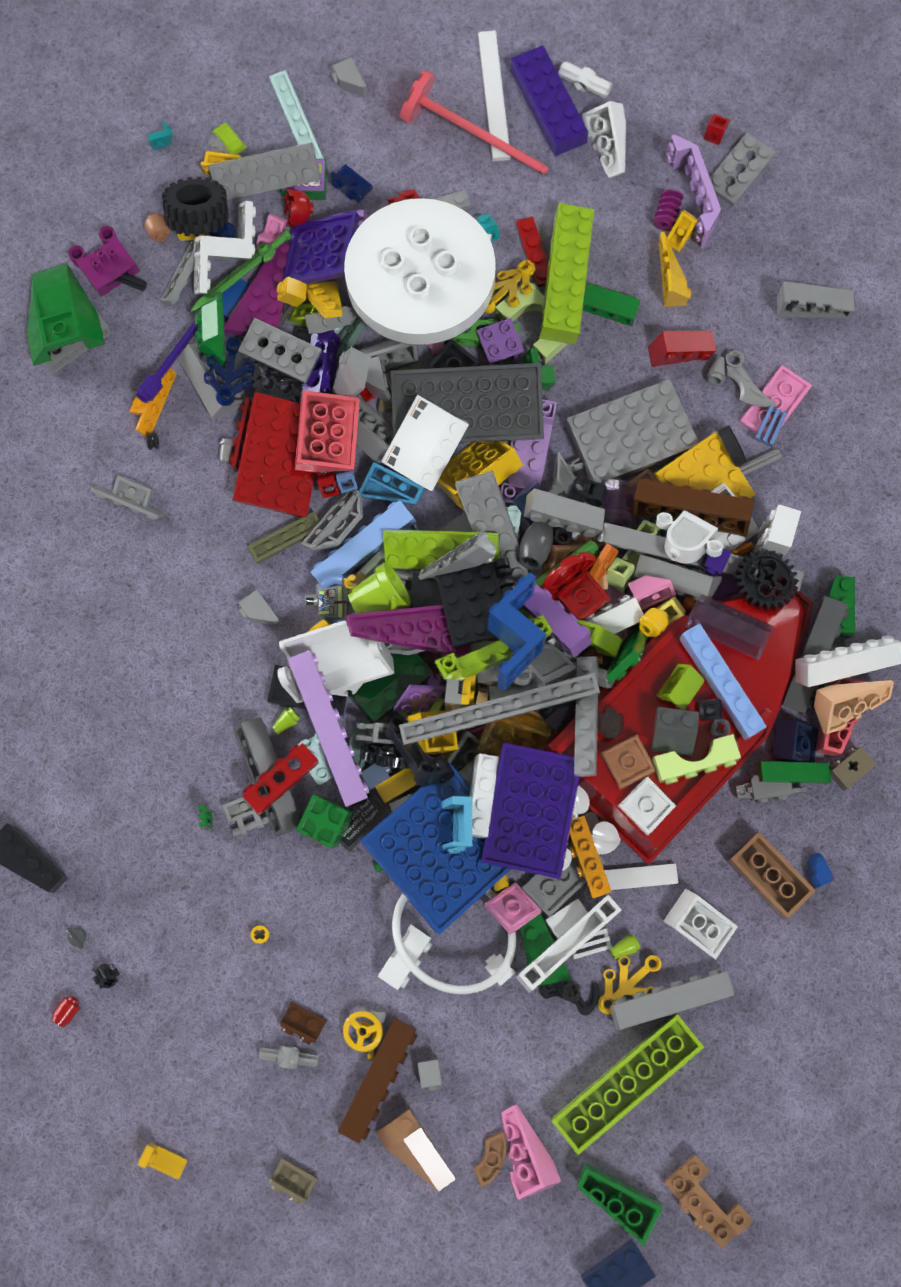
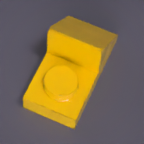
[667,210,699,252]

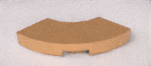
[473,1131,506,1188]

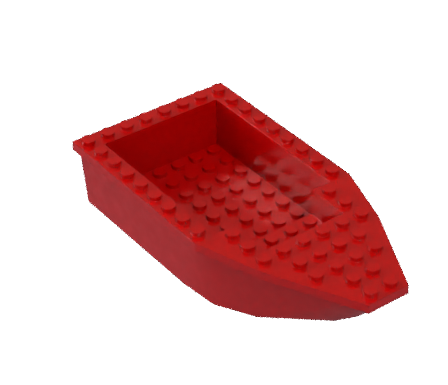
[539,587,813,865]

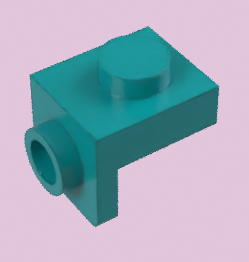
[147,121,174,150]
[475,213,500,242]

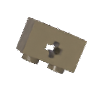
[830,746,877,791]

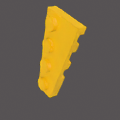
[306,281,342,319]

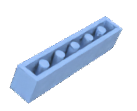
[311,500,417,583]
[679,623,767,741]

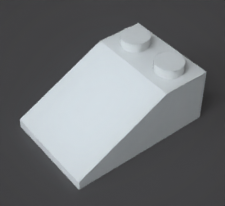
[663,889,738,959]

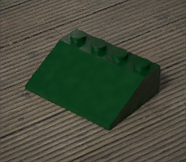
[347,653,434,723]

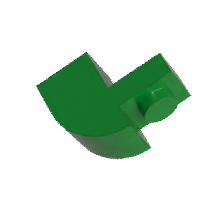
[523,348,556,390]

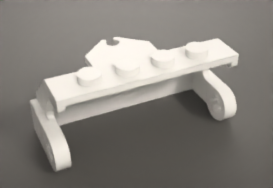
[278,620,394,703]

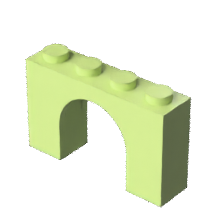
[495,283,567,364]

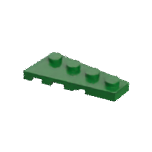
[520,913,571,987]

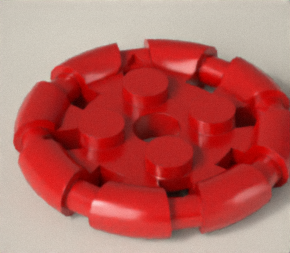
[540,552,597,604]

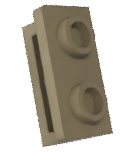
[268,1158,318,1204]

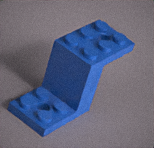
[488,572,547,692]

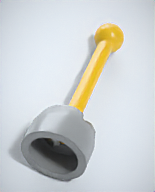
[367,1010,386,1060]

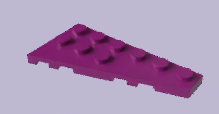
[345,605,472,657]

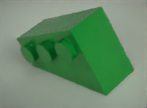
[826,576,855,638]

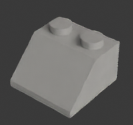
[365,356,392,405]

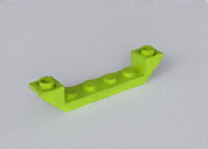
[518,608,623,658]
[435,615,553,680]

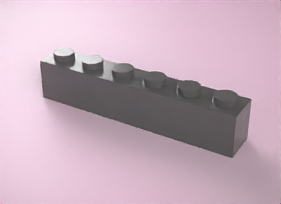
[782,596,849,714]
[234,717,302,837]

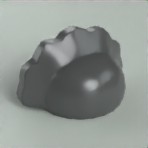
[65,927,86,949]

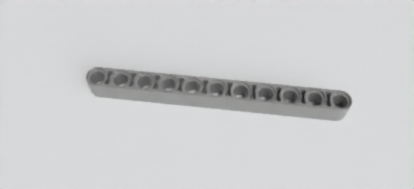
[597,523,804,592]

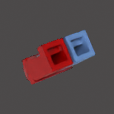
[317,471,358,499]

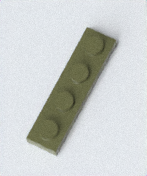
[248,511,320,564]

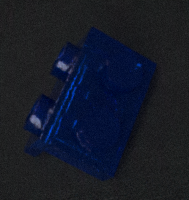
[330,164,373,203]

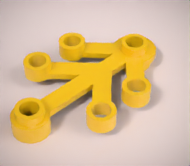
[484,260,535,314]
[598,955,661,1014]

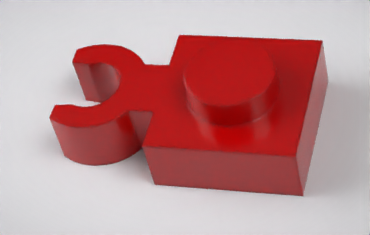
[387,189,420,205]

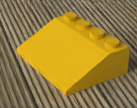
[436,441,523,511]

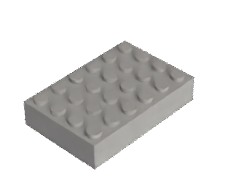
[565,379,699,486]

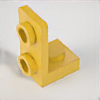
[137,1142,188,1179]

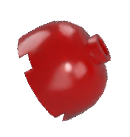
[284,189,314,227]

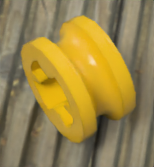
[251,925,269,944]

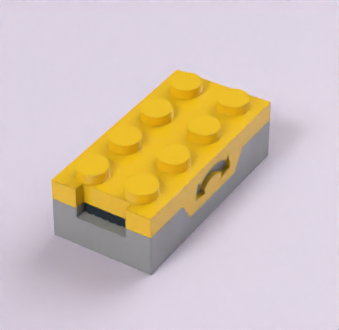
[445,674,476,711]

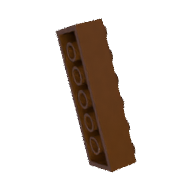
[633,478,755,537]

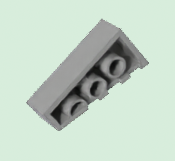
[777,281,854,319]

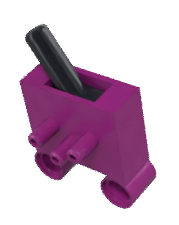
[68,226,147,297]

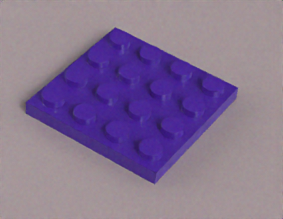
[283,211,359,284]

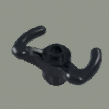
[540,981,600,1016]

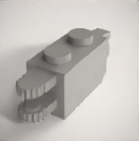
[735,775,807,804]

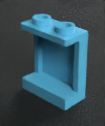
[442,796,472,854]

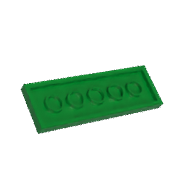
[605,626,648,683]

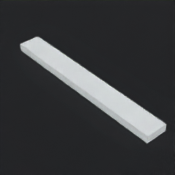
[478,31,510,161]

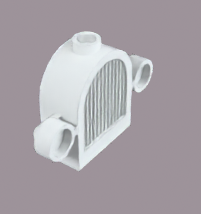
[656,510,723,563]

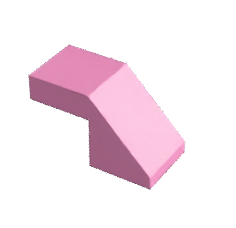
[255,213,287,250]

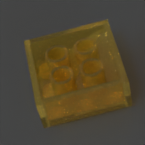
[473,712,551,768]

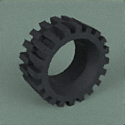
[162,177,229,237]

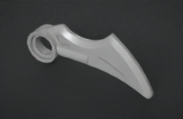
[725,351,777,407]

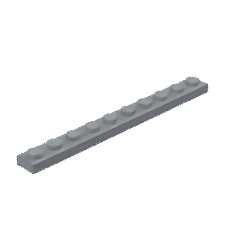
[399,673,600,745]

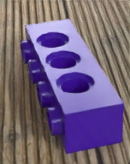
[300,330,340,399]

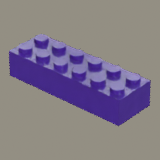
[510,45,589,156]

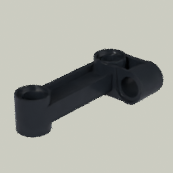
[553,476,608,545]
[385,716,455,787]

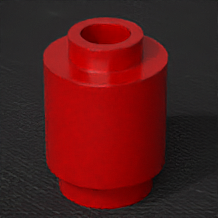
[51,996,80,1028]

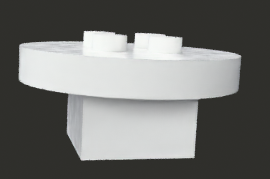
[344,199,495,345]

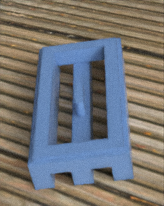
[754,405,787,447]

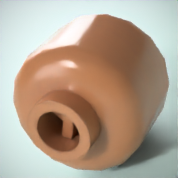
[145,213,171,242]

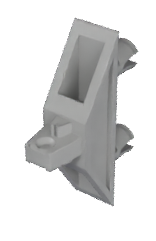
[548,451,596,507]

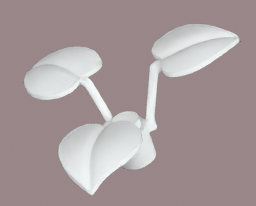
[563,785,621,871]

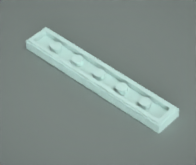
[269,70,323,159]

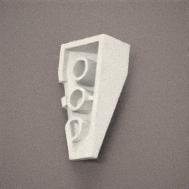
[582,101,626,178]

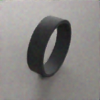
[718,425,747,467]

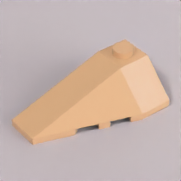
[814,680,894,734]

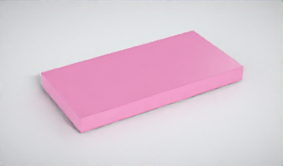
[739,365,812,441]

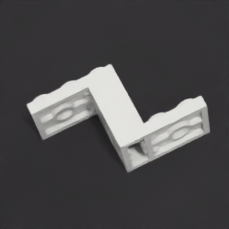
[193,201,256,295]

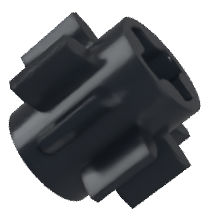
[93,963,120,989]

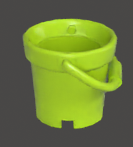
[348,562,411,613]

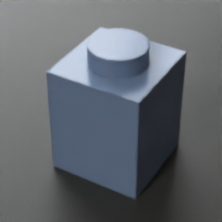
[361,763,392,791]

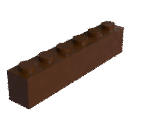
[337,1018,418,1143]

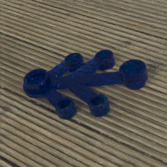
[204,337,255,406]

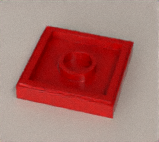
[556,570,611,621]

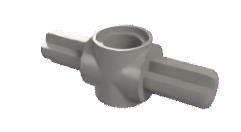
[259,1046,319,1069]

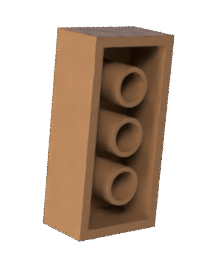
[727,832,816,920]

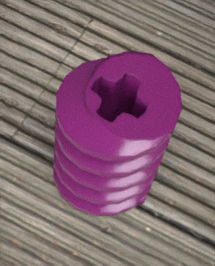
[653,189,684,231]

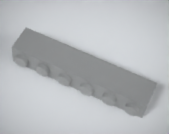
[609,969,735,1030]

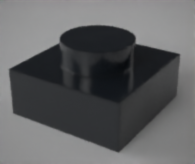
[699,699,723,721]

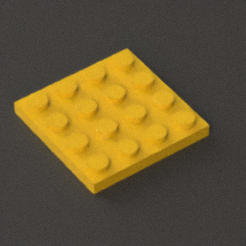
[654,432,756,499]

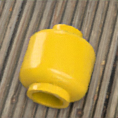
[639,608,669,637]

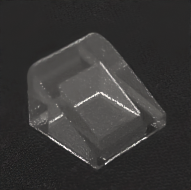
[208,133,227,154]

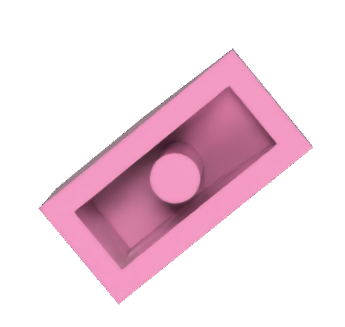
[628,575,676,610]

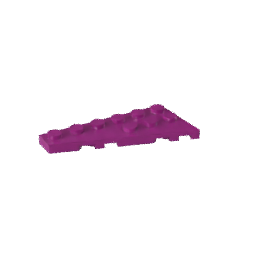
[224,242,290,336]

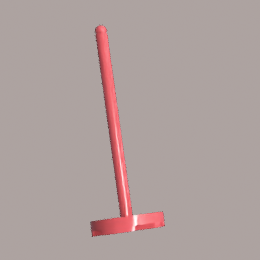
[400,70,548,174]

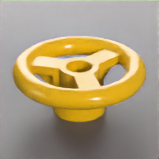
[343,1011,383,1052]

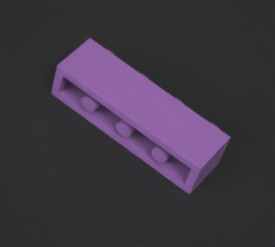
[522,585,592,658]

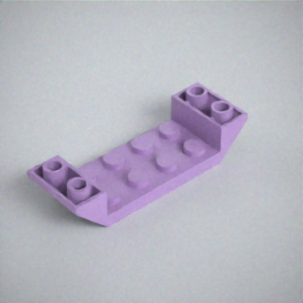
[665,135,721,248]
[501,399,557,505]

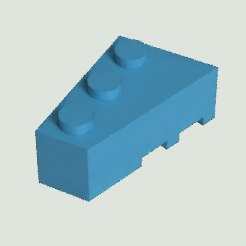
[359,462,426,506]

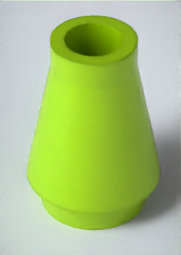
[272,707,301,735]
[609,934,640,960]

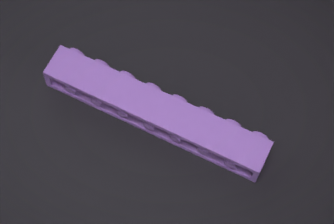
[287,650,369,807]

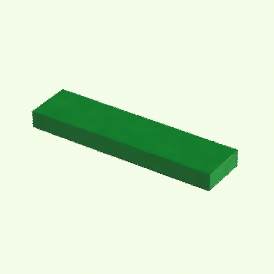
[757,761,831,784]

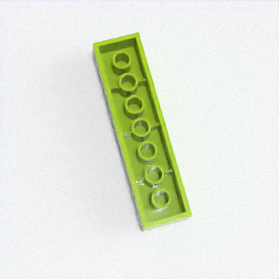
[539,203,594,345]
[550,1014,704,1155]

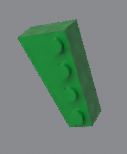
[577,1163,662,1246]

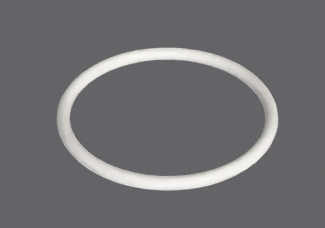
[392,889,516,994]

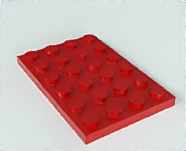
[232,392,316,518]

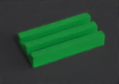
[198,806,213,830]

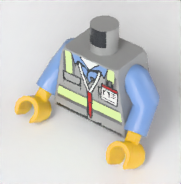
[305,574,357,624]

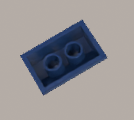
[581,1239,656,1287]

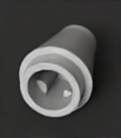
[707,356,725,385]

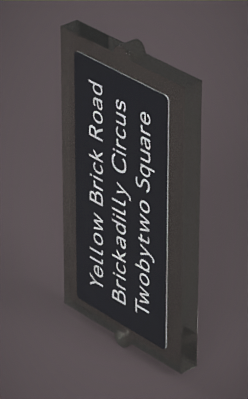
[340,791,390,853]

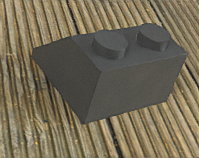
[651,707,699,756]

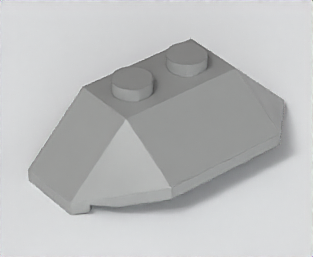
[301,490,363,550]

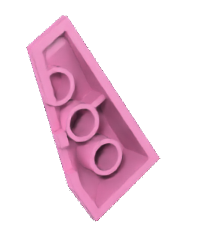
[501,1105,561,1200]

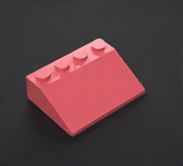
[295,390,360,472]

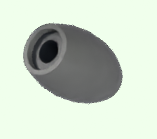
[519,521,554,570]

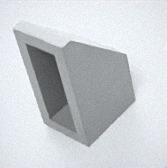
[331,57,367,97]
[238,590,281,626]

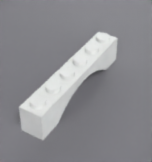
[516,895,621,993]

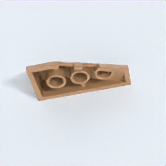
[376,1108,456,1191]

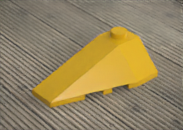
[659,232,691,307]

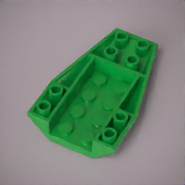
[27,263,105,366]

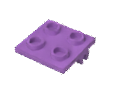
[477,318,524,365]
[393,674,445,713]

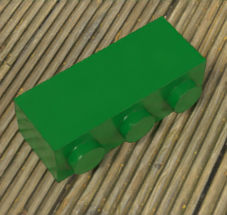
[582,284,641,327]

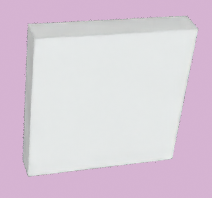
[618,777,676,835]
[545,899,601,941]

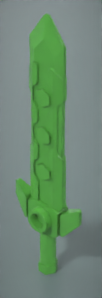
[191,230,292,312]

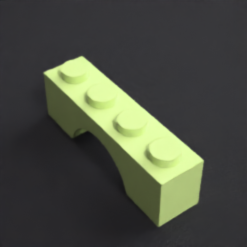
[607,519,661,592]
[652,734,741,785]

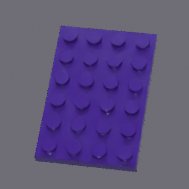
[481,743,580,879]

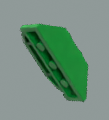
[195,292,226,368]

